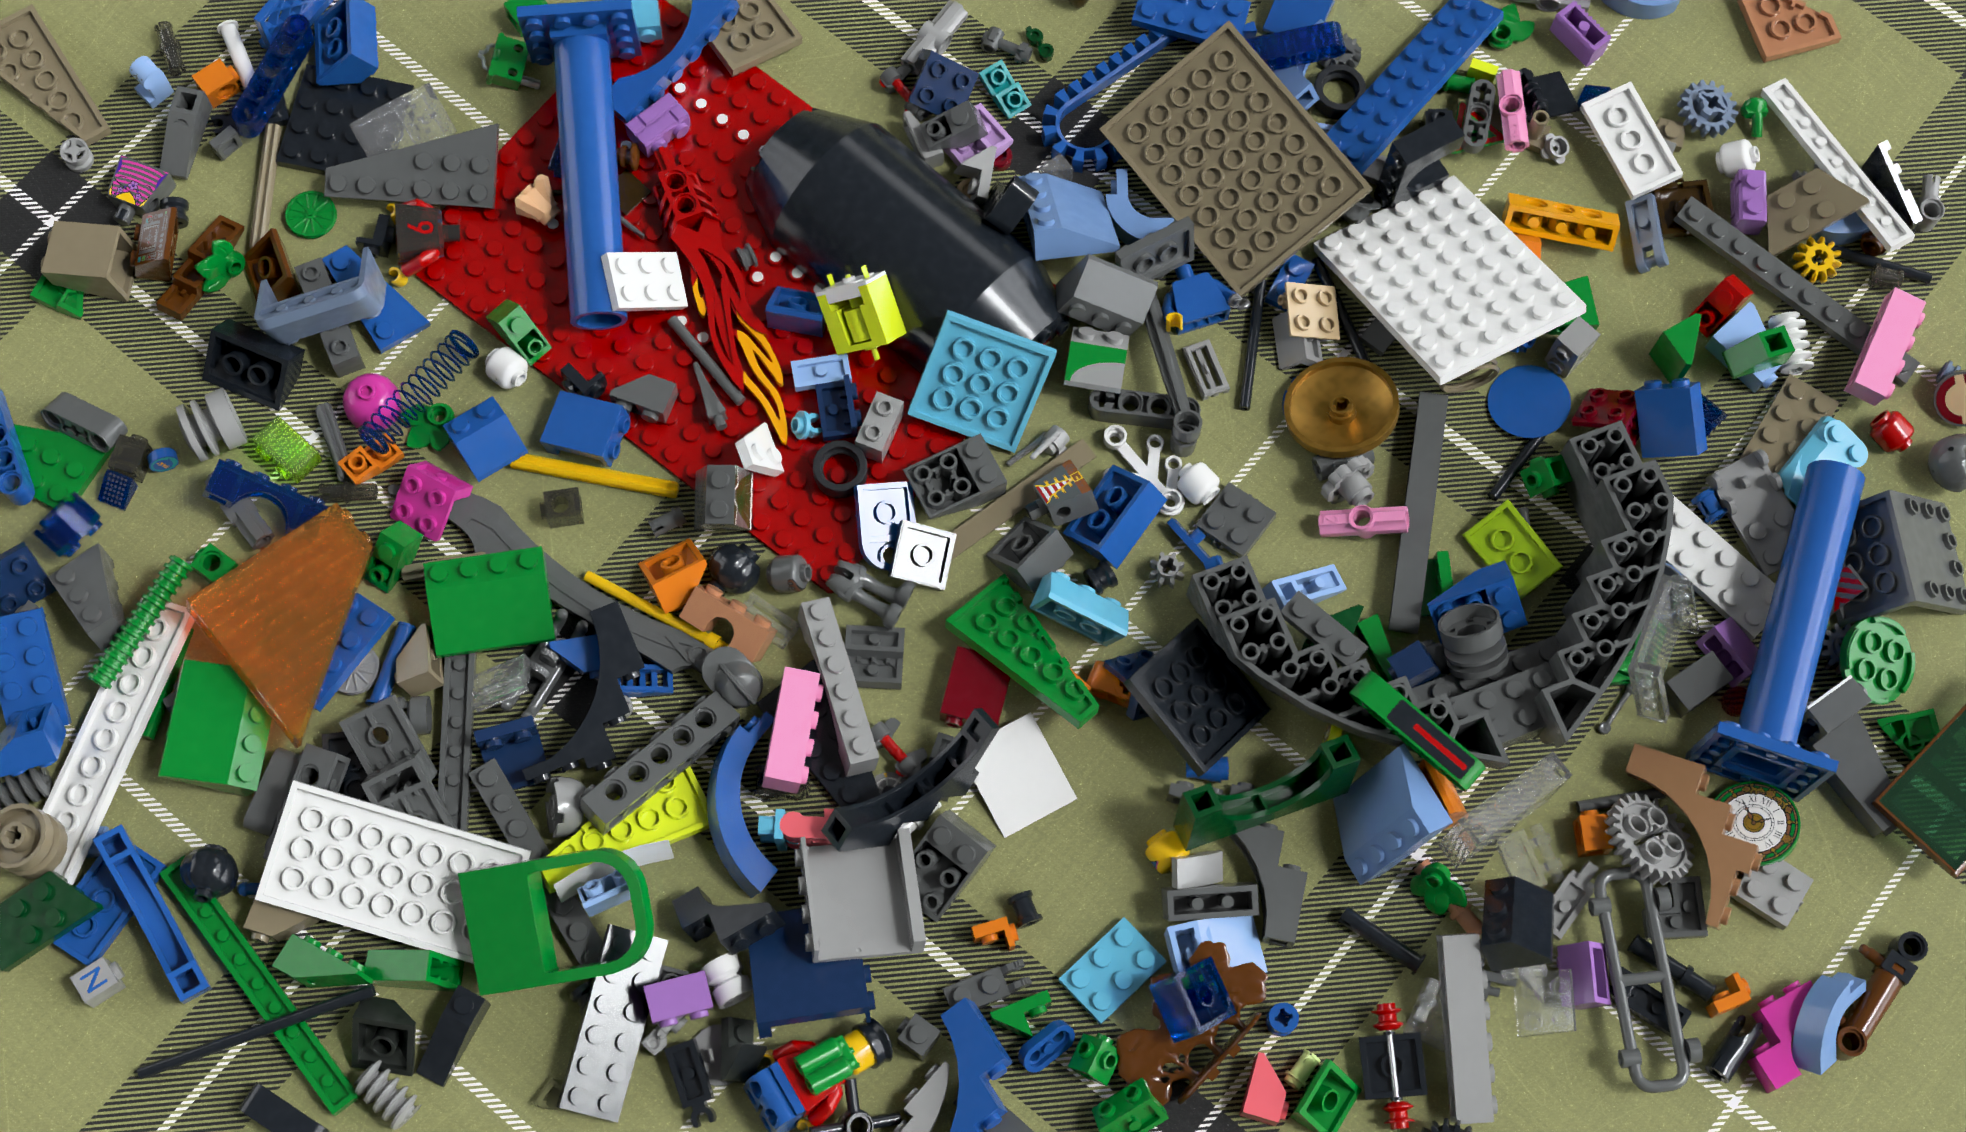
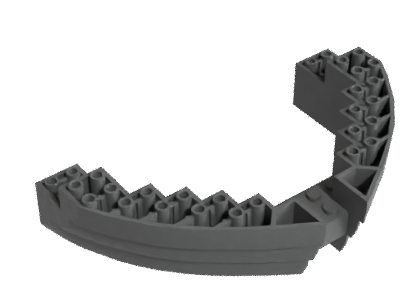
[1186,420,1674,769]

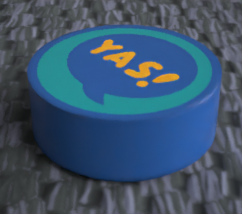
[147,447,179,472]

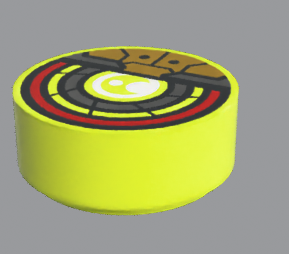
[1322,724,1342,743]

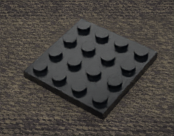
[276,64,416,175]
[1123,617,1271,777]

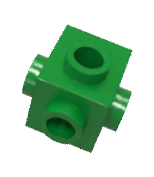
[1520,455,1573,499]
[1067,1033,1120,1086]

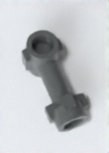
[981,26,1033,63]

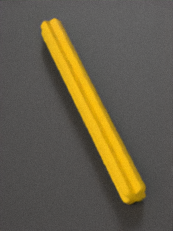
[509,454,679,498]

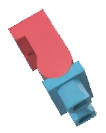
[758,809,834,851]

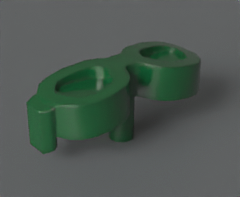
[1025,26,1054,62]

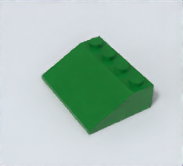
[423,546,556,658]
[158,659,281,796]

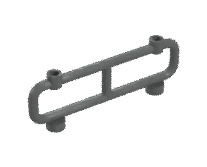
[1588,866,1703,1093]

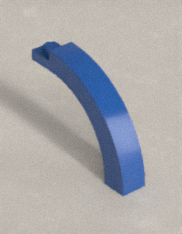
[707,711,778,898]

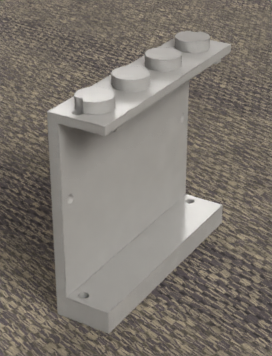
[794,828,926,963]

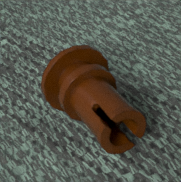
[616,143,640,171]

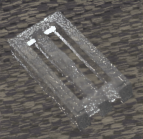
[743,592,800,650]

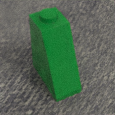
[364,950,464,992]

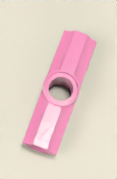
[1496,69,1530,153]
[1318,505,1409,539]

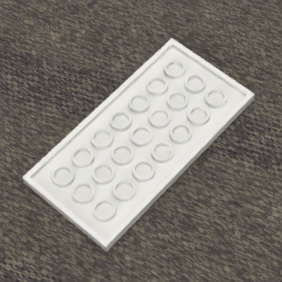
[255,780,532,964]

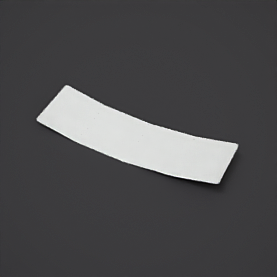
[553,840,674,903]

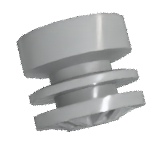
[176,387,248,462]

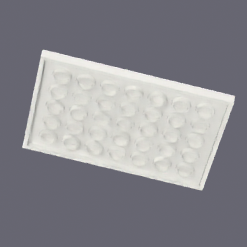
[1313,175,1586,386]

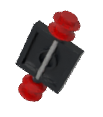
[1358,1003,1428,1130]

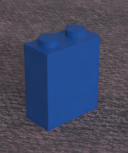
[1634,378,1708,458]

